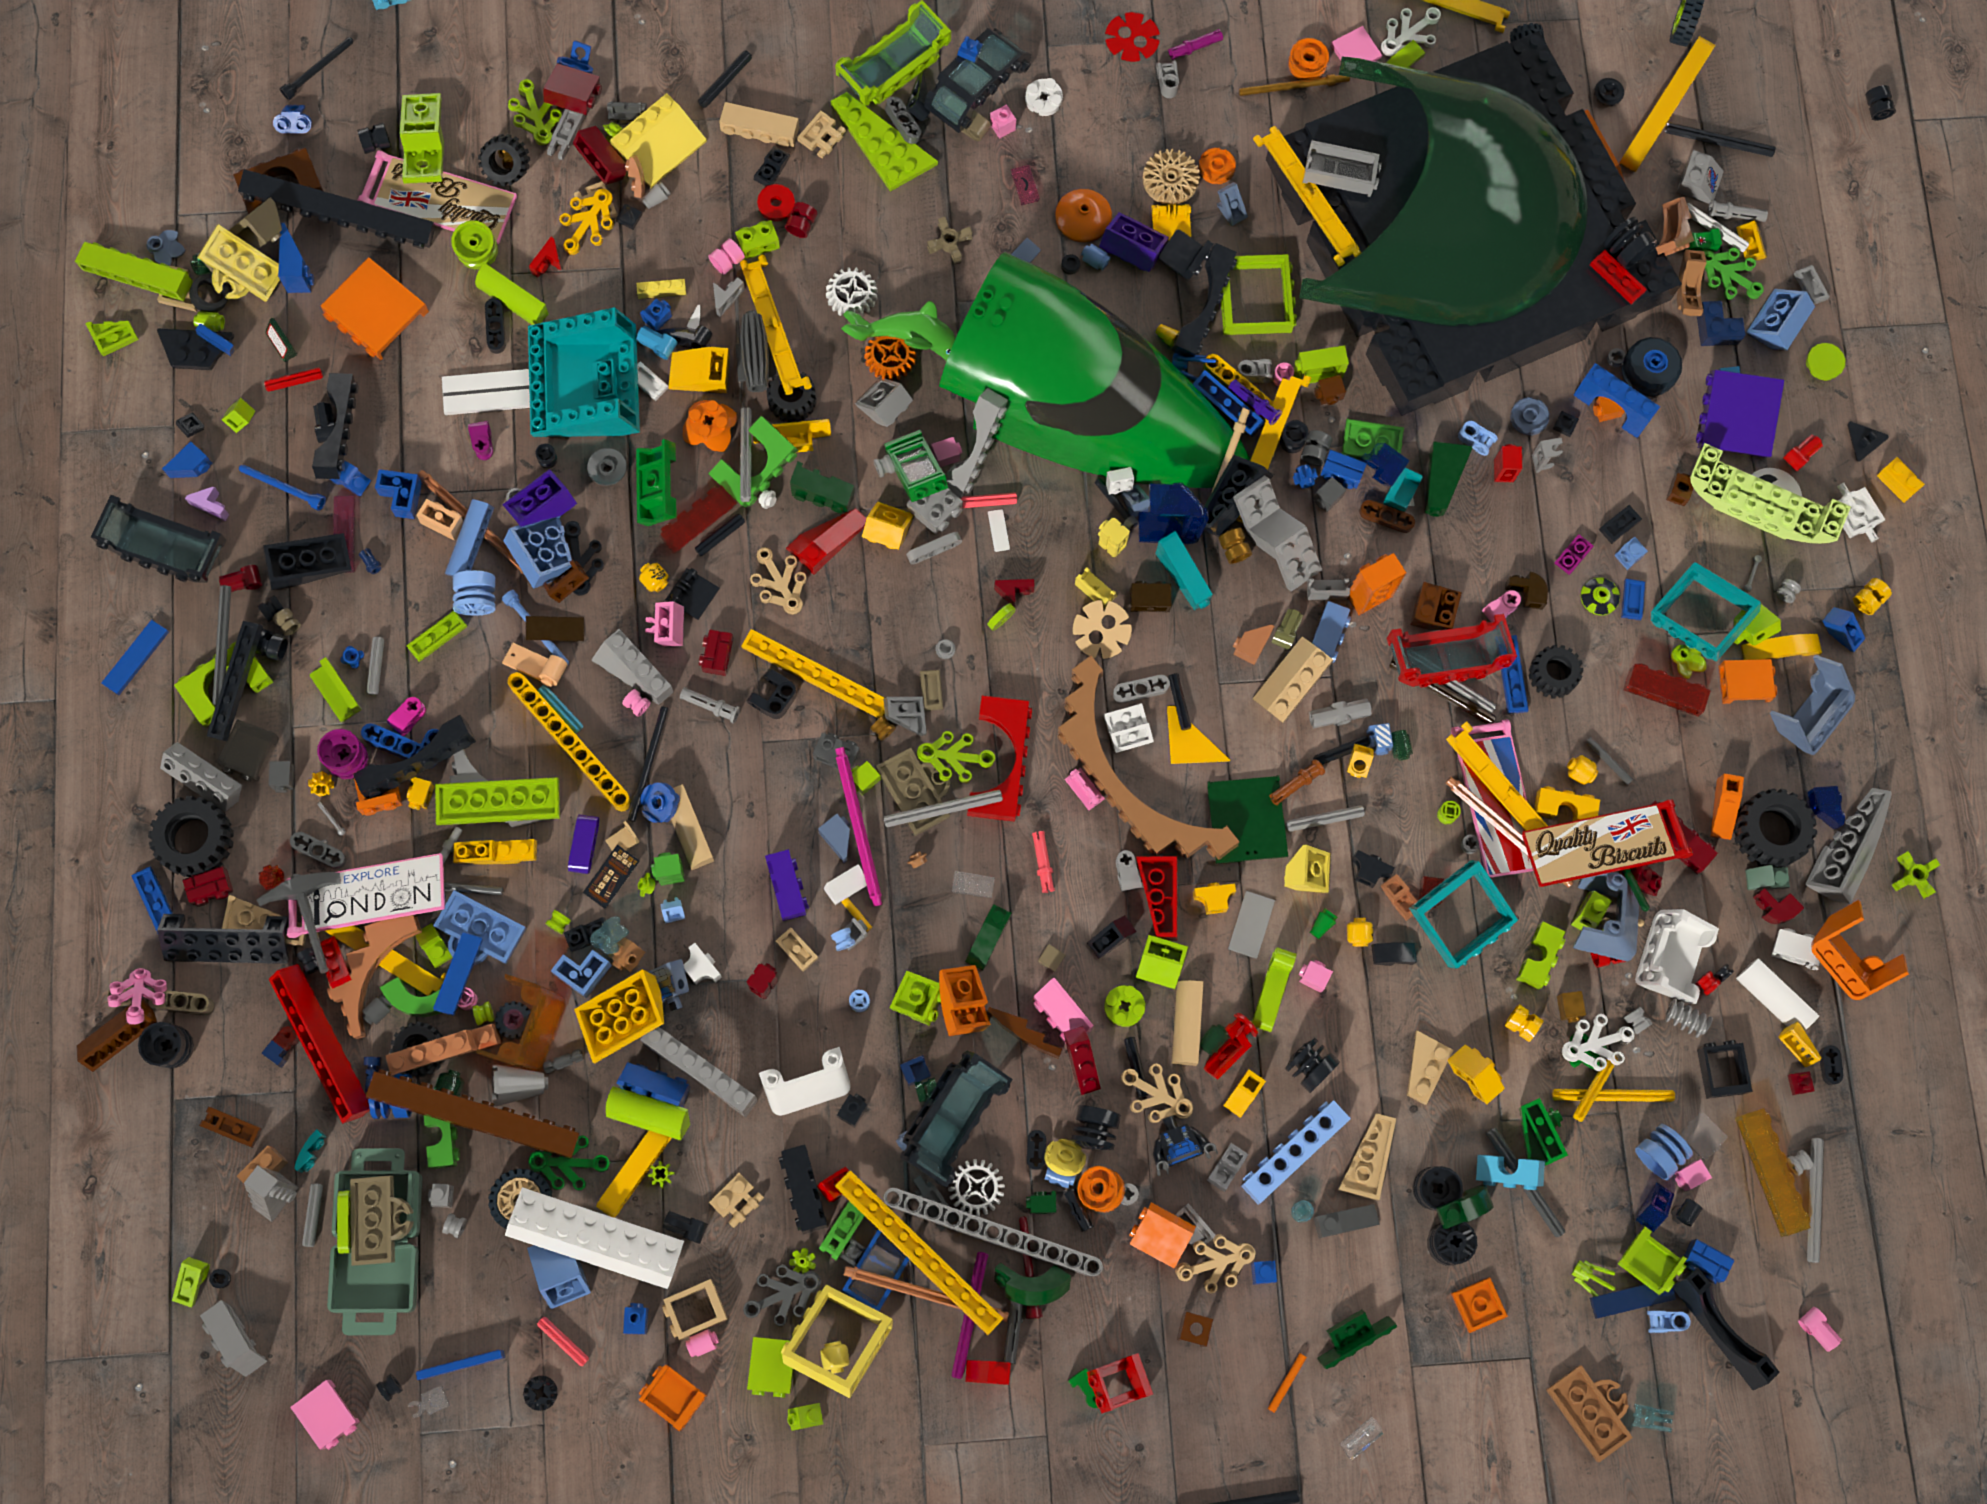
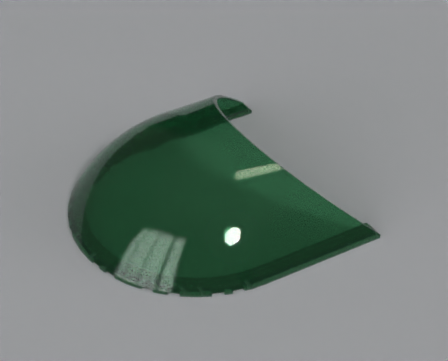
[1299,56,1588,326]

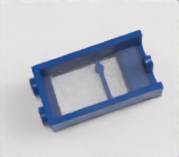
[842,1229,910,1312]

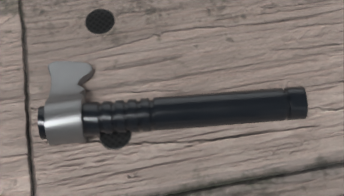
[1094,478,1138,530]

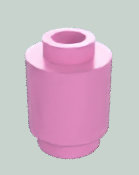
[685,1329,719,1357]

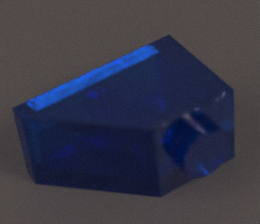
[1636,1182,1675,1232]

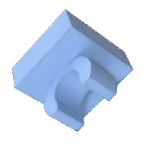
[660,897,685,923]

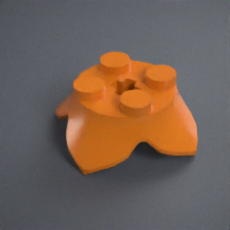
[683,400,737,452]

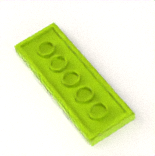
[435,777,560,825]

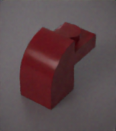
[1753,888,1804,924]

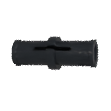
[1064,1188,1094,1232]

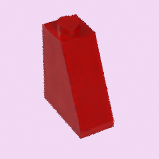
[965,1360,1011,1385]

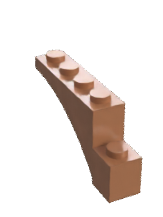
[1656,196,1695,256]
[385,1024,503,1076]

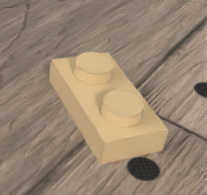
[776,927,818,972]

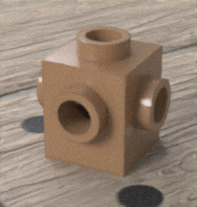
[608,936,646,972]

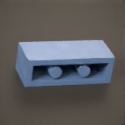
[1312,601,1351,663]

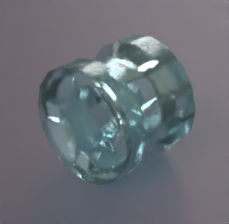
[1291,1200,1314,1223]

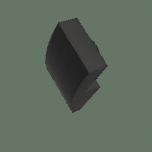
[754,146,790,187]
[564,917,612,952]
[1371,942,1417,966]

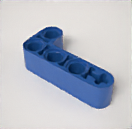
[361,723,439,769]

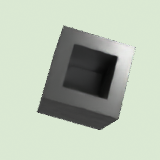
[1314,477,1346,512]
[268,761,295,793]

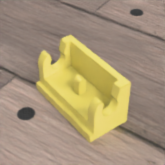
[1075,567,1117,610]

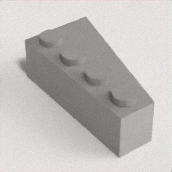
[244,1165,299,1222]

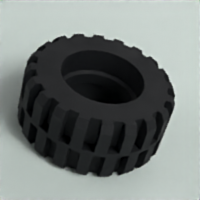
[1733,788,1817,868]
[148,796,234,877]

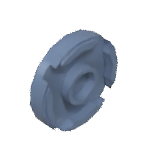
[1510,397,1550,436]

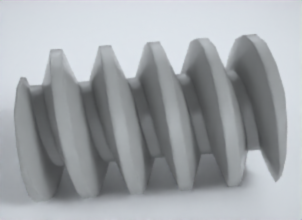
[1666,998,1713,1038]

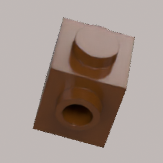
[1314,375,1346,405]

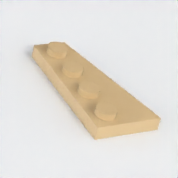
[222,895,307,947]
[1338,1113,1396,1200]

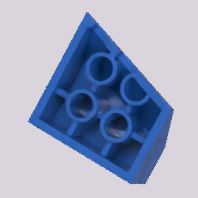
[616,1062,691,1108]

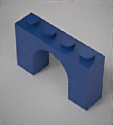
[1574,363,1660,438]

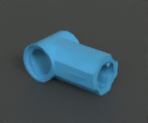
[636,325,678,360]

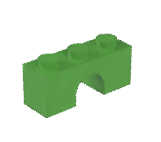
[424,1115,460,1169]

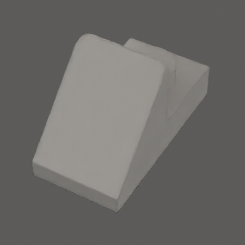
[713,277,745,317]

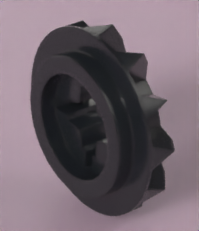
[1594,78,1624,107]
[523,1376,558,1411]

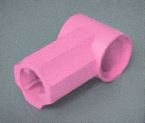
[1798,1307,1842,1352]

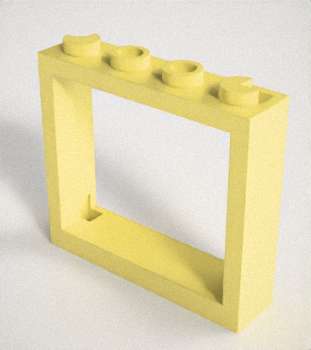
[781,1285,893,1398]

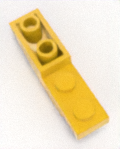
[453,839,537,864]

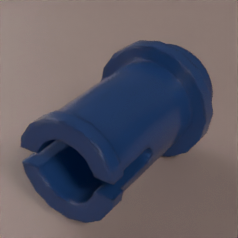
[359,548,381,574]

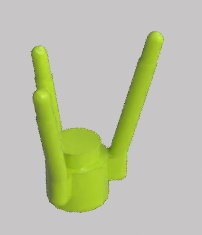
[1571,1260,1615,1297]

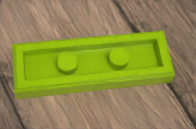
[406,611,468,662]

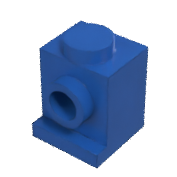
[640,298,672,331]

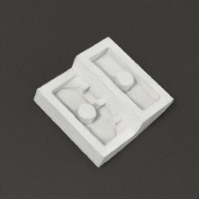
[1103,703,1154,753]

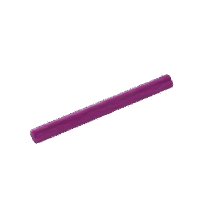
[951,1252,988,1379]

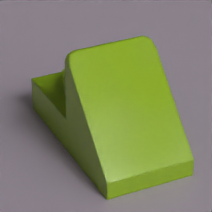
[415,923,453,968]

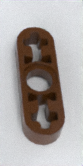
[1359,500,1415,533]

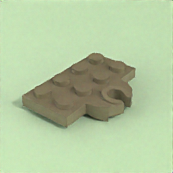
[876,748,950,836]
[350,1176,414,1266]

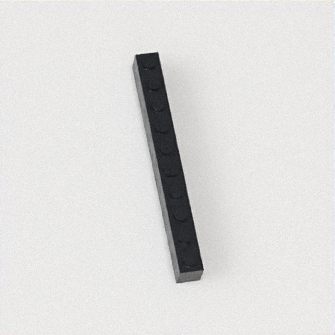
[238,169,436,249]

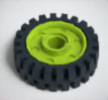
[1669,0,1704,47]

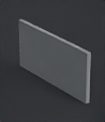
[1228,891,1275,959]

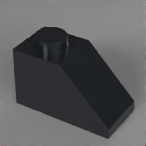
[1087,915,1137,959]

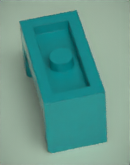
[1383,466,1423,512]

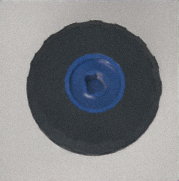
[1622,337,1682,396]

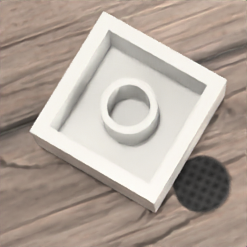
[1106,467,1134,495]

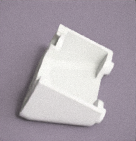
[1635,909,1719,1004]
[759,1047,851,1116]

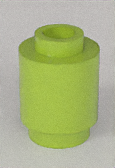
[194,311,225,332]

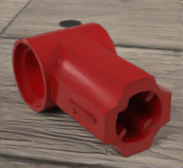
[1783,434,1823,471]

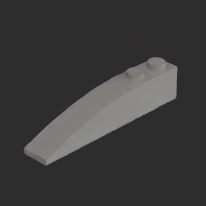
[1806,788,1892,904]

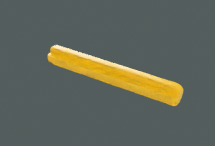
[1573,1056,1618,1122]

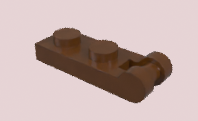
[199,1106,262,1148]

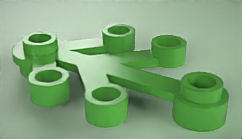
[1704,248,1764,300]

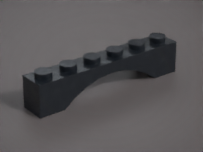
[1171,243,1237,357]
[312,373,358,479]
[353,715,476,799]
[1672,1268,1780,1391]

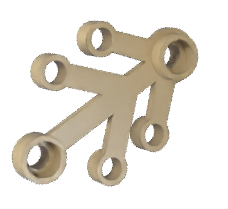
[750,547,807,615]
[1121,1064,1193,1123]
[1175,1234,1255,1294]

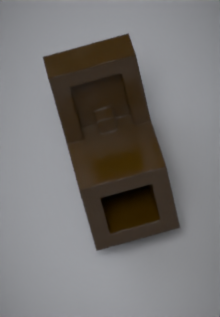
[1505,572,1548,610]

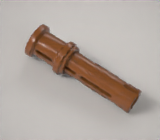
[1269,759,1325,805]

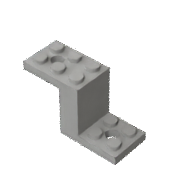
[1233,475,1322,592]

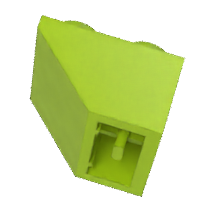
[1136,935,1188,989]

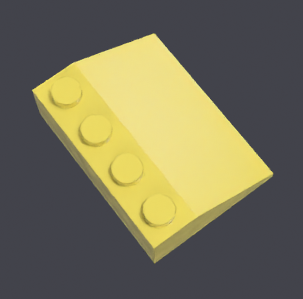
[610,93,707,188]

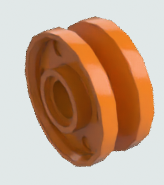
[1288,38,1329,80]
[1077,1166,1125,1213]

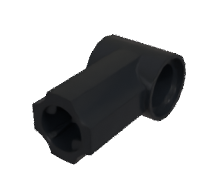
[313,402,335,443]
[1671,1198,1703,1227]
[662,1211,708,1244]

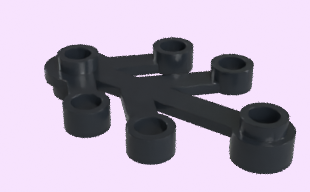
[558,521,604,596]

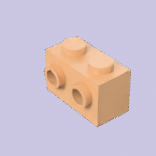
[416,499,463,541]

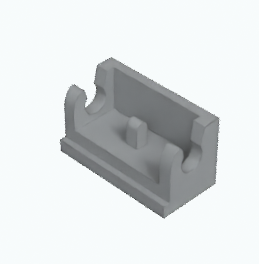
[1532,438,1563,473]
[1307,578,1350,600]
[1175,1203,1216,1250]

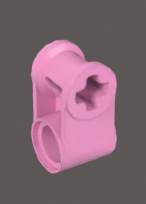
[1482,590,1521,622]

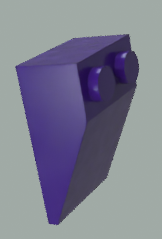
[502,469,577,527]

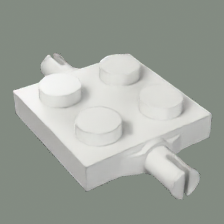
[1837,483,1885,543]

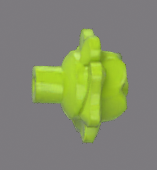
[603,122,622,143]

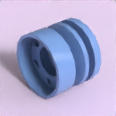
[1635,1124,1693,1180]

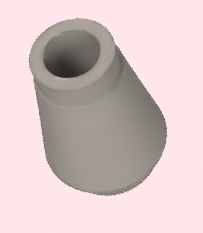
[642,182,670,209]

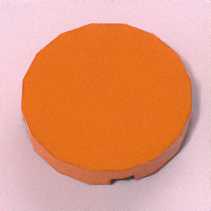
[1198,147,1236,184]

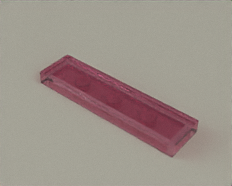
[333,496,355,573]

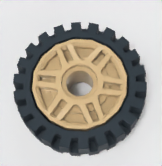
[488,1169,552,1229]

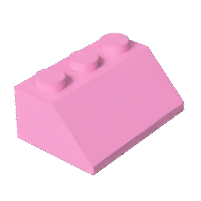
[1033,978,1094,1044]

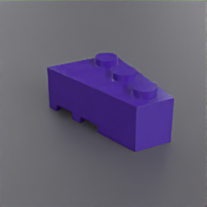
[765,849,809,922]

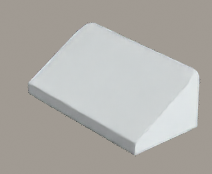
[824,864,867,905]

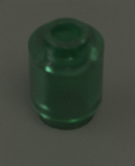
[1391,730,1413,761]
[1199,1024,1228,1055]

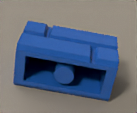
[1320,450,1367,489]
[1684,1239,1735,1284]

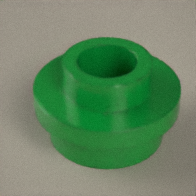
[1547,1108,1563,1127]

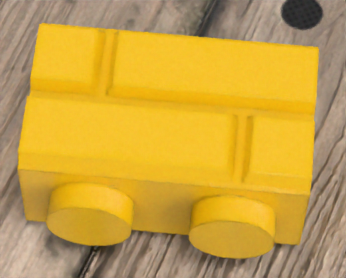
[1877,457,1925,503]

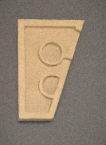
[1407,1031,1453,1105]

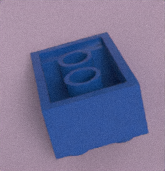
[278,223,314,293]

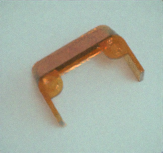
[476,974,566,1072]

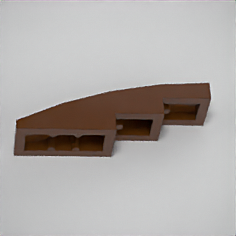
[987,1007,1062,1059]

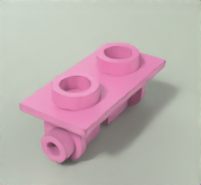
[1065,768,1105,810]

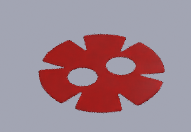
[1105,12,1160,62]

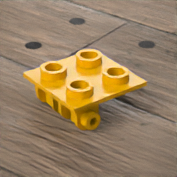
[1151,204,1191,241]

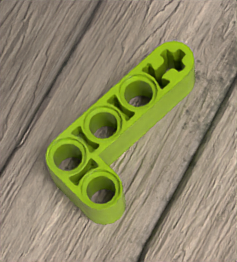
[1252,947,1297,1032]

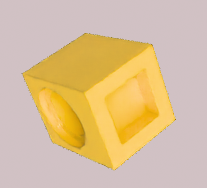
[1347,744,1374,778]

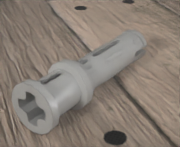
[1708,200,1768,222]
[680,687,741,724]

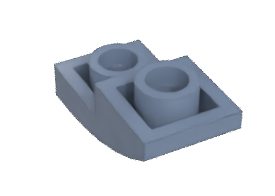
[1011,238,1041,263]

